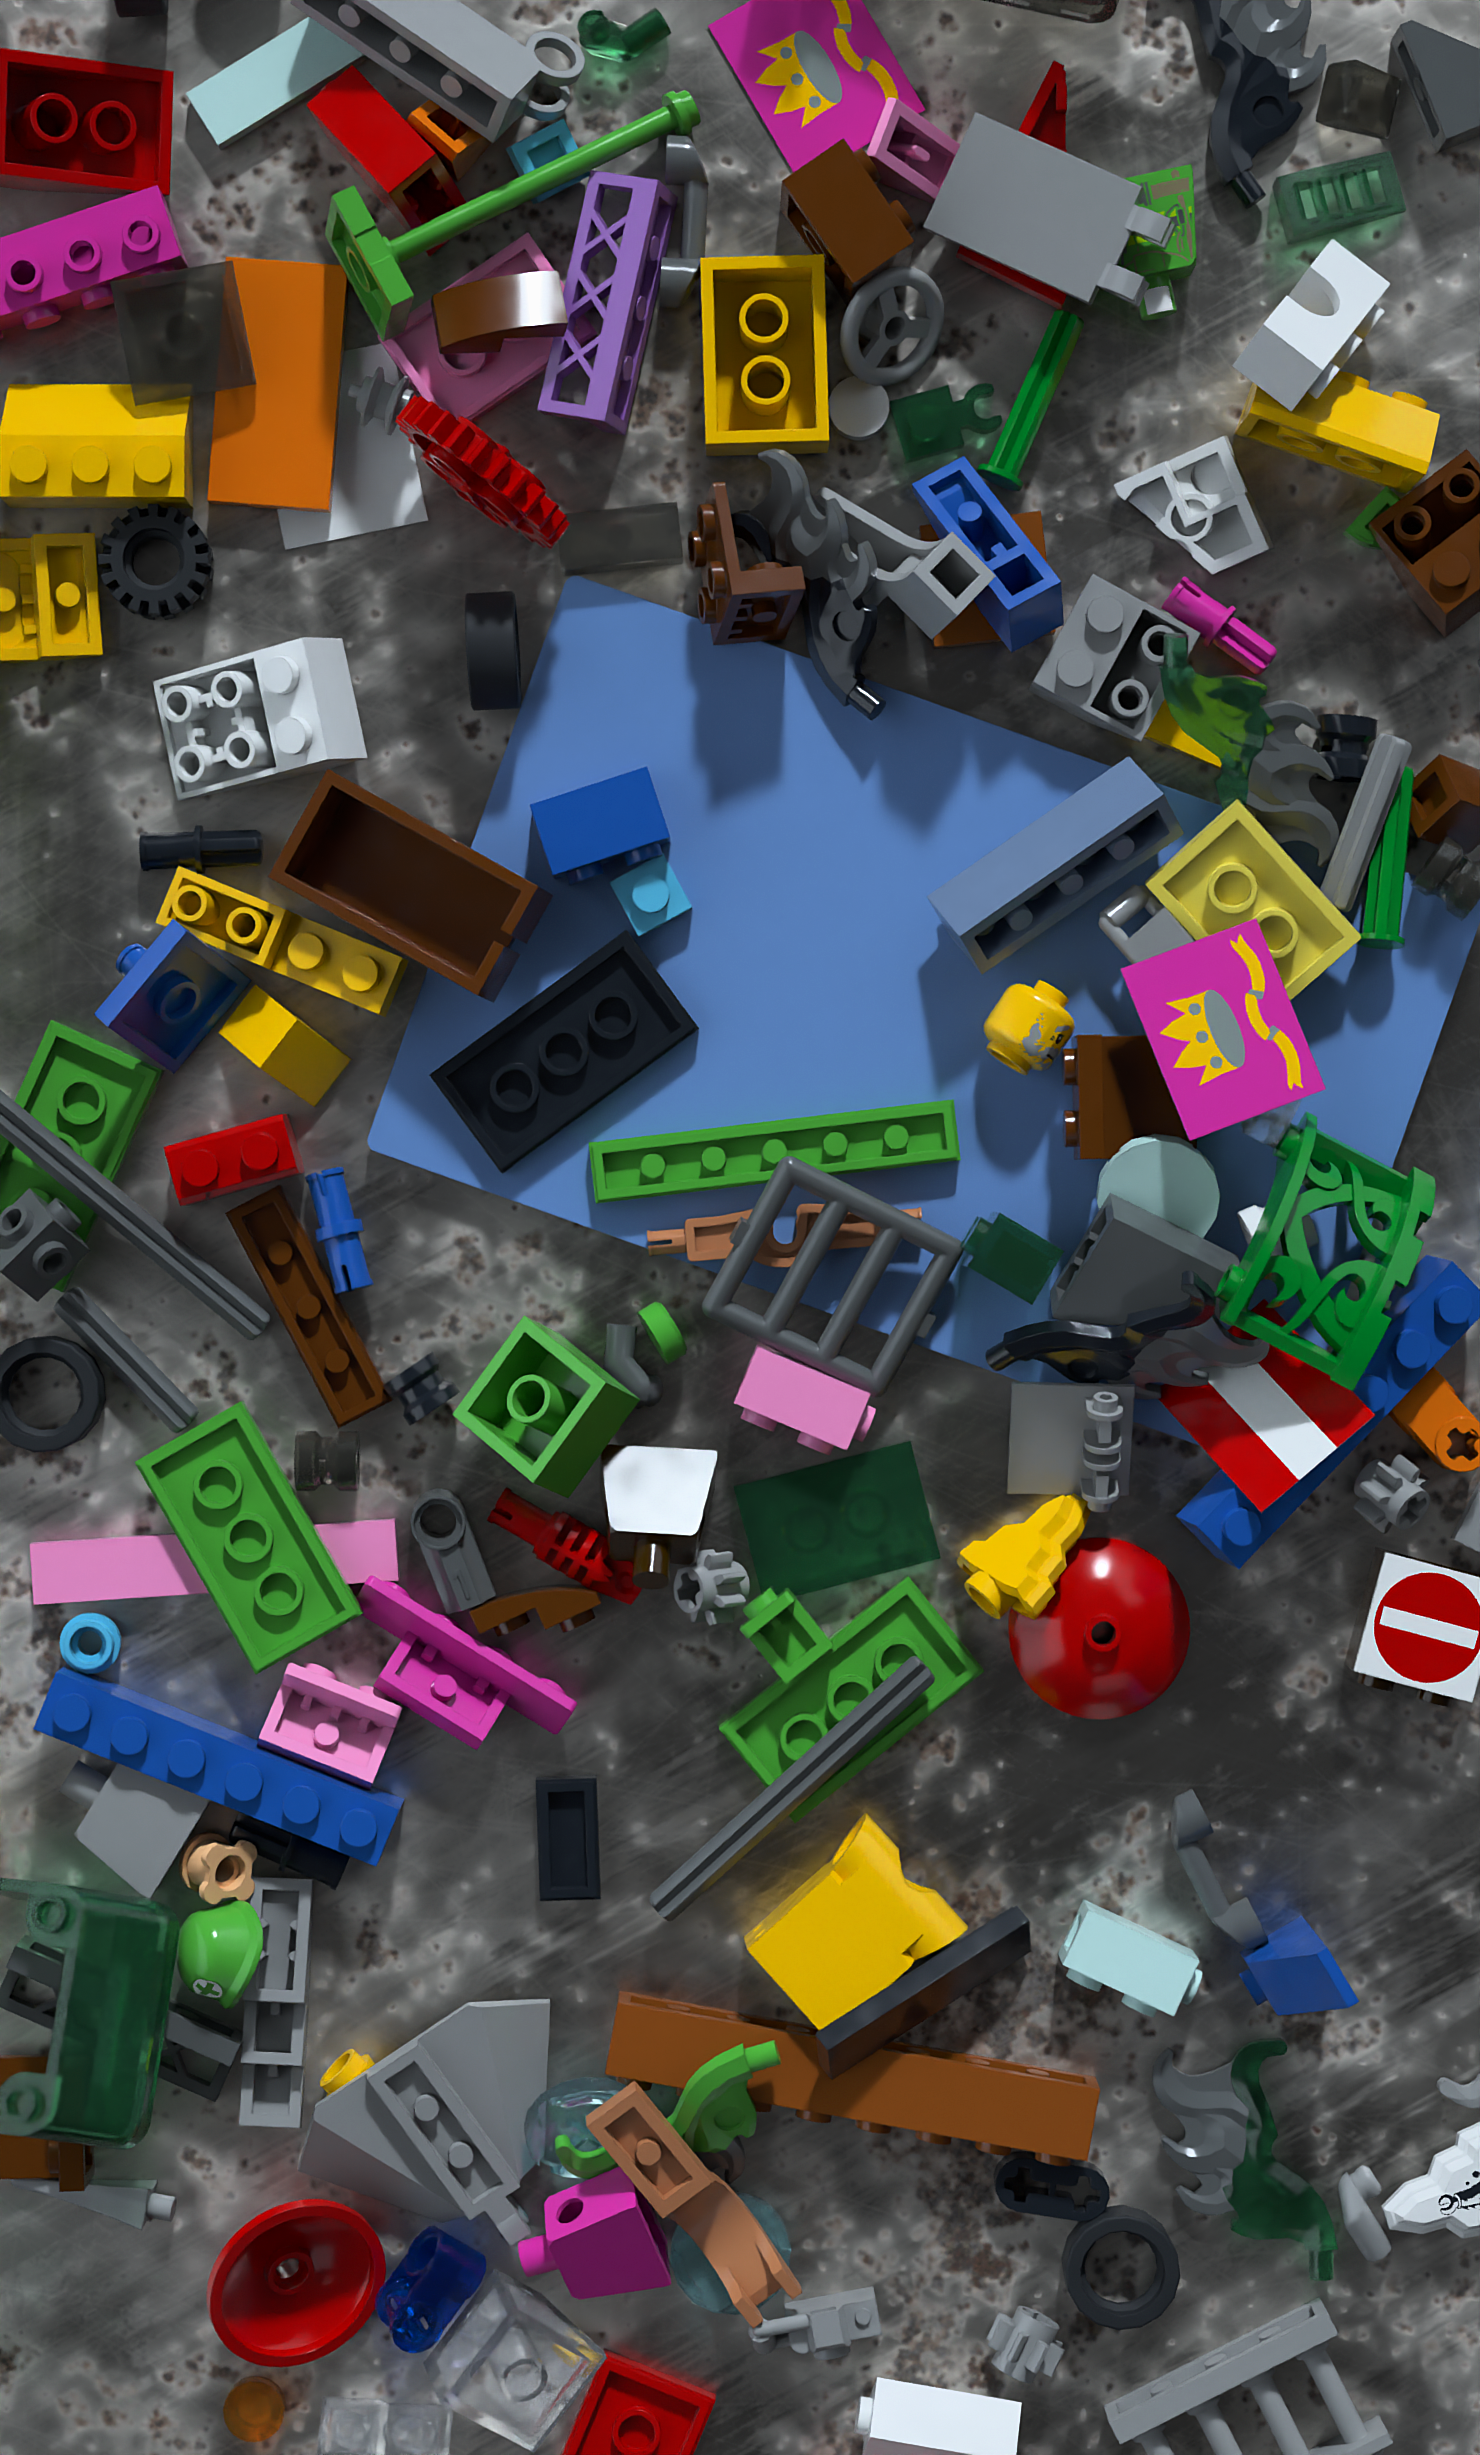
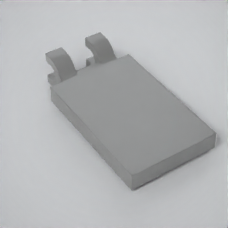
[923,112,1176,307]

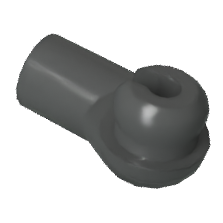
[603,1323,663,1409]

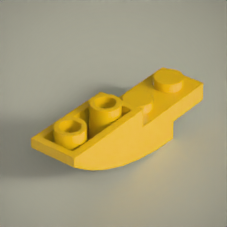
[155,866,409,1017]

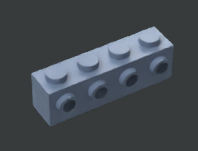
[927,756,1184,975]

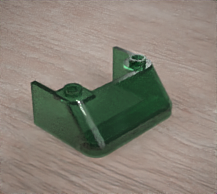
[0,1878,180,2150]

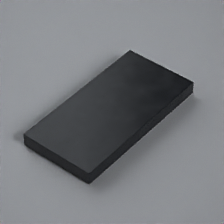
[429,930,699,1174]

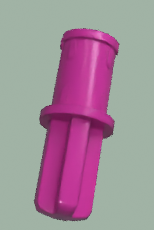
[1161,576,1277,675]

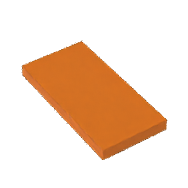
[207,257,349,513]

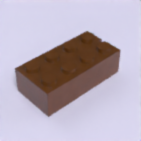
[268,769,553,1003]

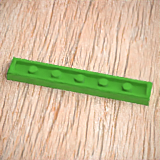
[589,1099,961,1204]

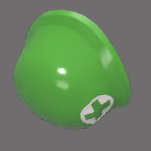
[176,1900,263,2009]

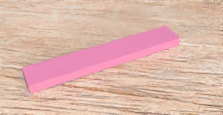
[29,1518,400,1605]

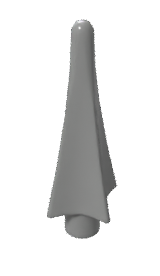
[11,2178,177,2230]

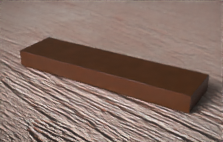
[225,1185,394,1429]

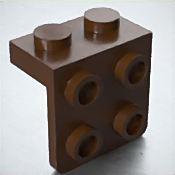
[1062,1034,1197,1160]

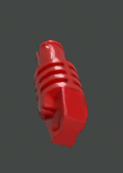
[487,1487,643,1605]

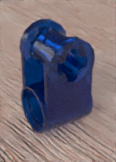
[375,2226,486,2353]

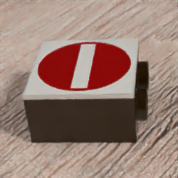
[1344,1547,1480,1707]

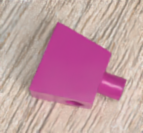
[518,2167,671,2300]

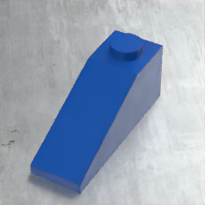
[912,456,1064,653]
[1239,1915,1359,2016]

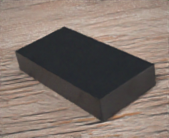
[536,1775,601,1901]

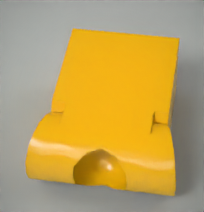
[744,1813,968,2030]

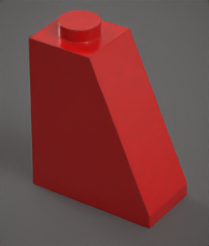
[306,65,466,257]

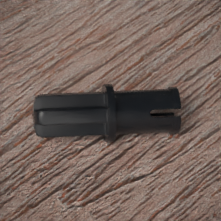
[139,825,264,874]
[229,1812,351,1890]

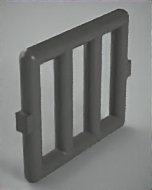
[702,1156,964,1398]

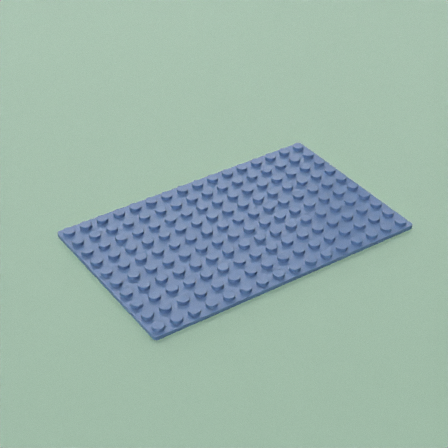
[367,576,1480,1445]

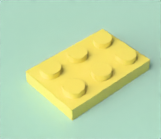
[1145,799,1361,1001]

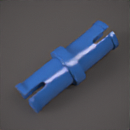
[305,1167,374,1295]

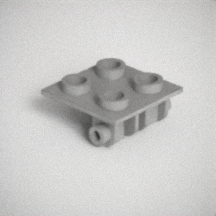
[1007,1382,1135,1512]

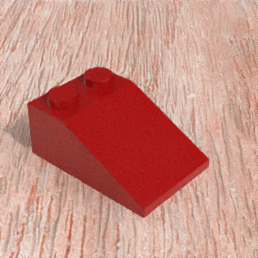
[0,48,174,197]

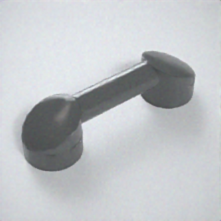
[660,135,709,308]
[1171,1789,1269,1949]

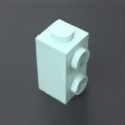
[1058,1899,1202,2017]

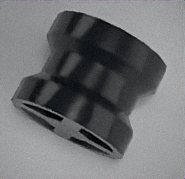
[383,1352,460,1426]

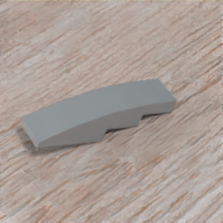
[239,1877,313,2128]

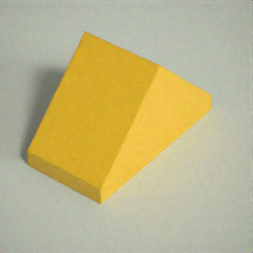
[218,984,352,1107]

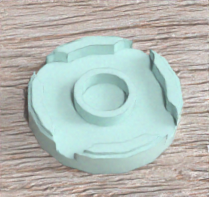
[1096,1134,1220,1238]

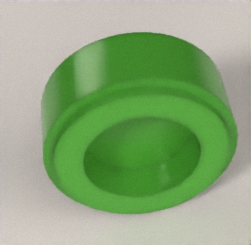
[637,1301,687,1365]

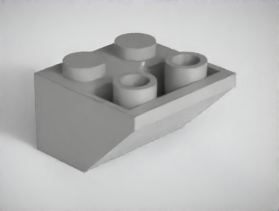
[1028,574,1201,742]

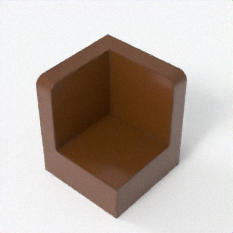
[1410,754,1480,855]

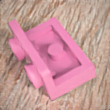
[257,1663,402,1790]

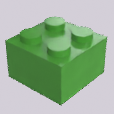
[452,1316,640,1498]

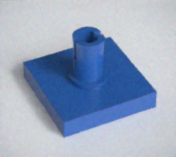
[94,919,252,1074]

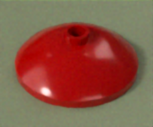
[1008,1537,1190,1719]
[206,2199,386,2367]

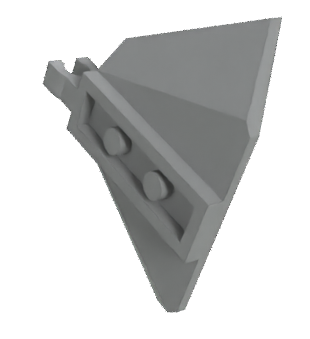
[298,1998,550,2247]

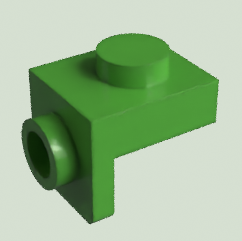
[739,1587,834,1684]

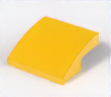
[0,533,103,664]

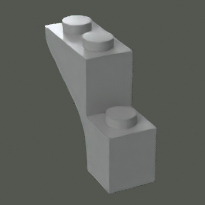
[812,487,996,639]

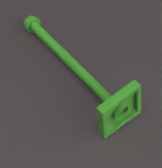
[325,90,701,342]

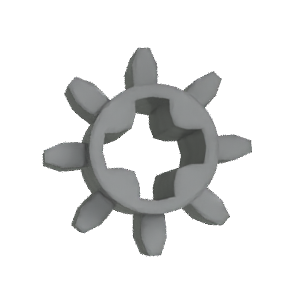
[1354,1454,1430,1534]
[674,1549,750,1625]
[986,2306,1065,2384]

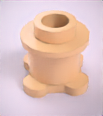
[178,1832,257,1904]

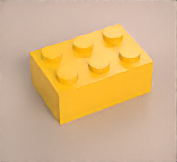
[700,254,829,456]

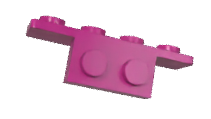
[356,1575,577,1750]

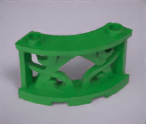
[1215,1111,1436,1391]

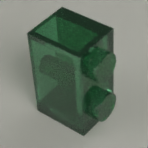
[960,1212,1064,1305]

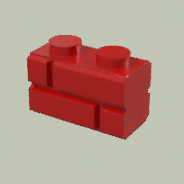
[164,1114,305,1206]

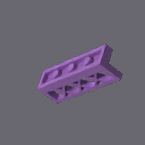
[537,170,678,435]

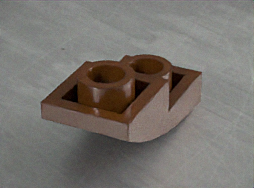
[431,271,568,354]
[469,1584,602,1637]

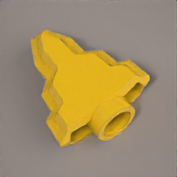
[956,1493,1091,1620]

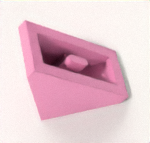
[866,97,960,204]

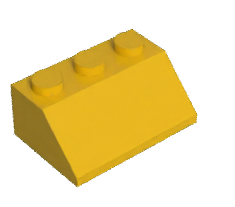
[1234,371,1440,494]
[0,384,194,509]

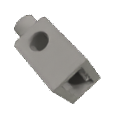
[59,1760,211,1900]

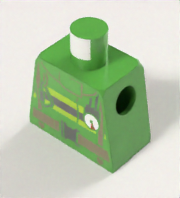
[1107,164,1197,321]

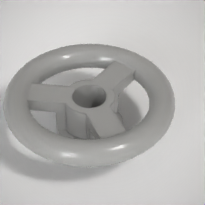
[840,267,944,386]

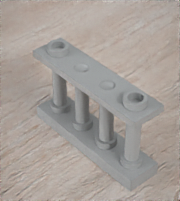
[1104,2297,1393,2455]

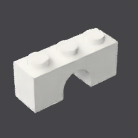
[1232,239,1390,412]

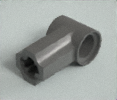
[410,1488,496,1615]

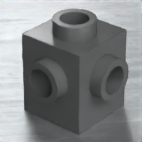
[0,1188,90,1302]

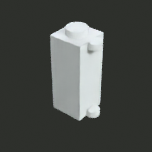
[854,2377,1022,2455]

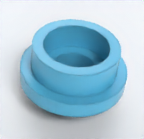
[59,1612,122,1674]

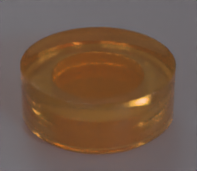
[223,2376,286,2442]

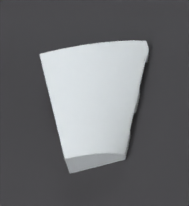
[1114,436,1274,574]

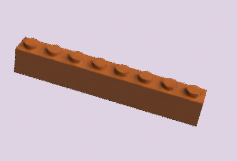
[605,1991,1100,2166]

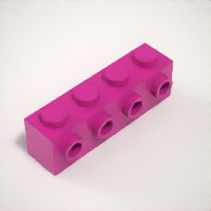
[0,185,188,340]

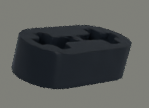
[993,2151,1110,2221]

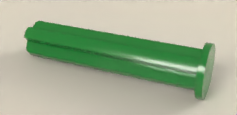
[976,309,1084,491]
[1356,766,1415,950]

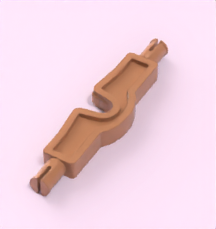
[647,1204,922,1267]

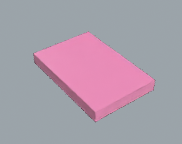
[377,232,598,423]

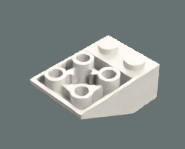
[153,637,368,801]

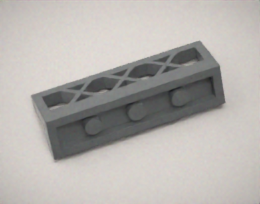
[0,1934,243,2102]

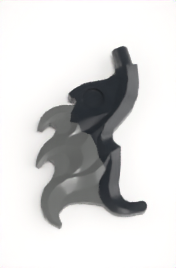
[1191,0,1327,209]
[731,448,886,720]
[985,1270,1270,1400]

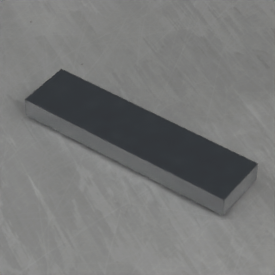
[815,1906,1031,2080]

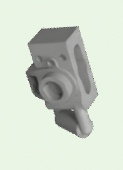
[1098,885,1196,964]
[748,2286,882,2360]

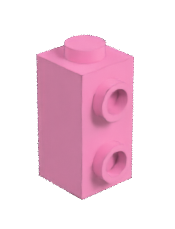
[734,1345,876,1455]

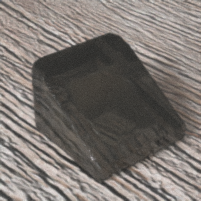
[1316,59,1402,139]

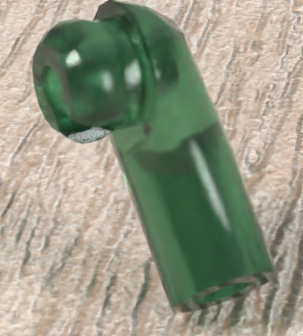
[577,7,671,63]

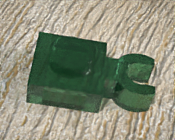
[889,383,1003,464]

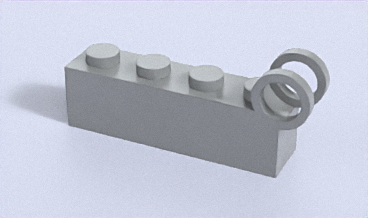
[290,0,585,143]

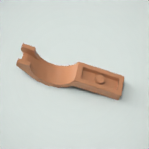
[586,2081,802,2328]

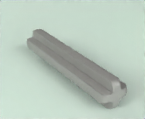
[1320,734,1412,912]

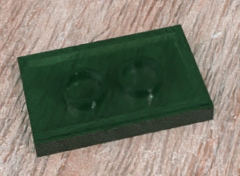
[733,1440,941,1596]

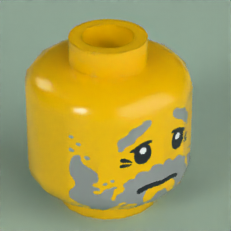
[983,980,1075,1075]

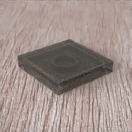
[110,260,257,407]

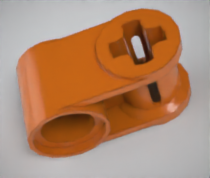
[1388,1367,1480,1472]

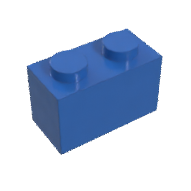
[530,766,671,886]

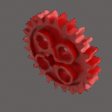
[395,395,571,550]

